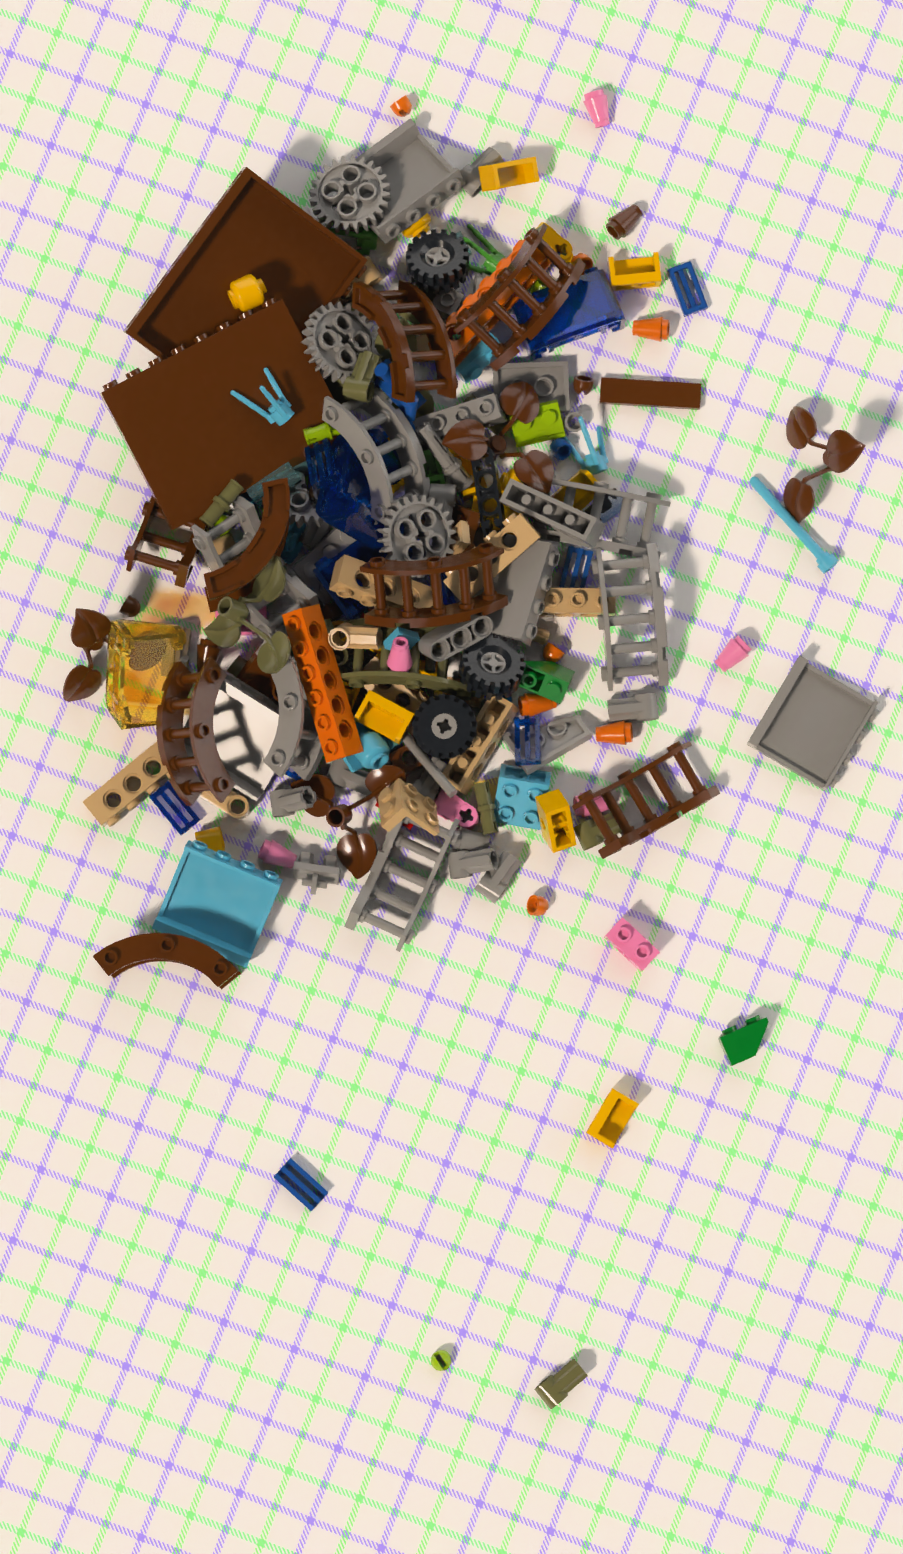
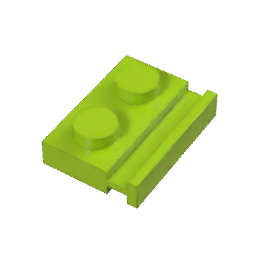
[509,399,566,448]

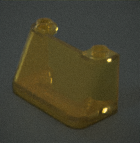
[105,619,187,730]

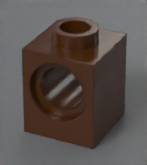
[389,745,429,776]

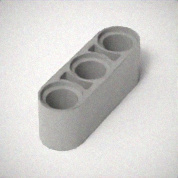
[418,613,493,662]

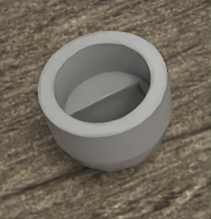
[563,412,585,432]

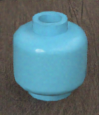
[354,731,390,770]

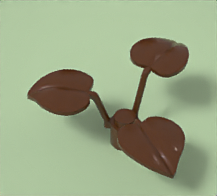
[442,381,554,494]
[783,406,866,524]
[63,608,167,702]
[290,765,406,879]

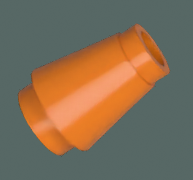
[632,317,670,342]
[518,693,557,718]
[595,720,633,745]

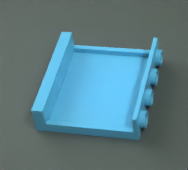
[151,840,283,968]

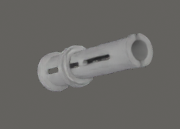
[415,421,474,492]

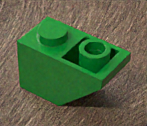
[519,661,575,704]
[718,1015,769,1066]

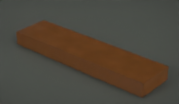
[599,377,702,410]

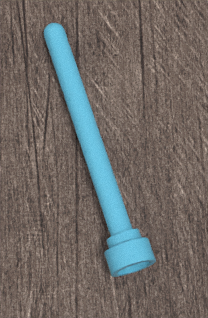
[749,476,839,574]

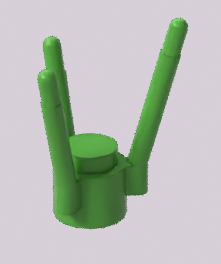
[463,224,506,275]
[329,227,378,255]

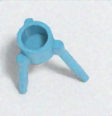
[230,368,295,426]
[561,416,609,475]

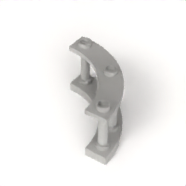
[322,386,430,524]
[531,474,671,560]
[191,495,321,640]
[591,543,669,691]
[256,633,324,781]
[344,816,460,952]

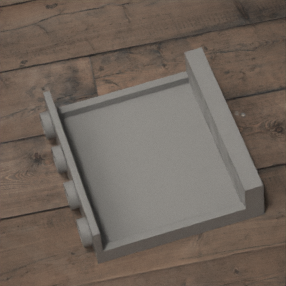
[347,118,466,244]
[445,528,560,646]
[746,655,879,791]
[184,669,306,801]

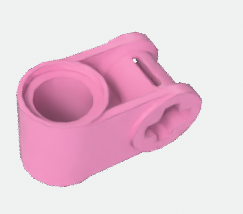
[434,789,479,829]

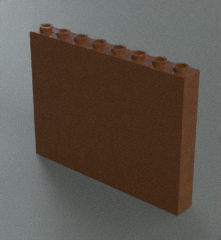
[123,167,368,360]
[99,298,346,530]

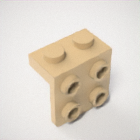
[378,778,440,836]

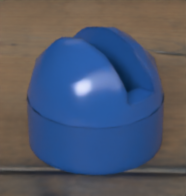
[550,438,572,461]

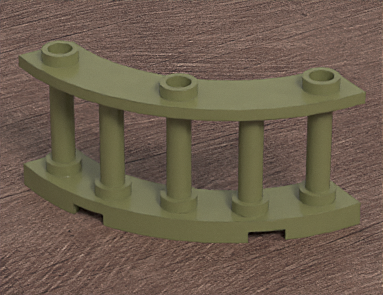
[340,618,482,701]

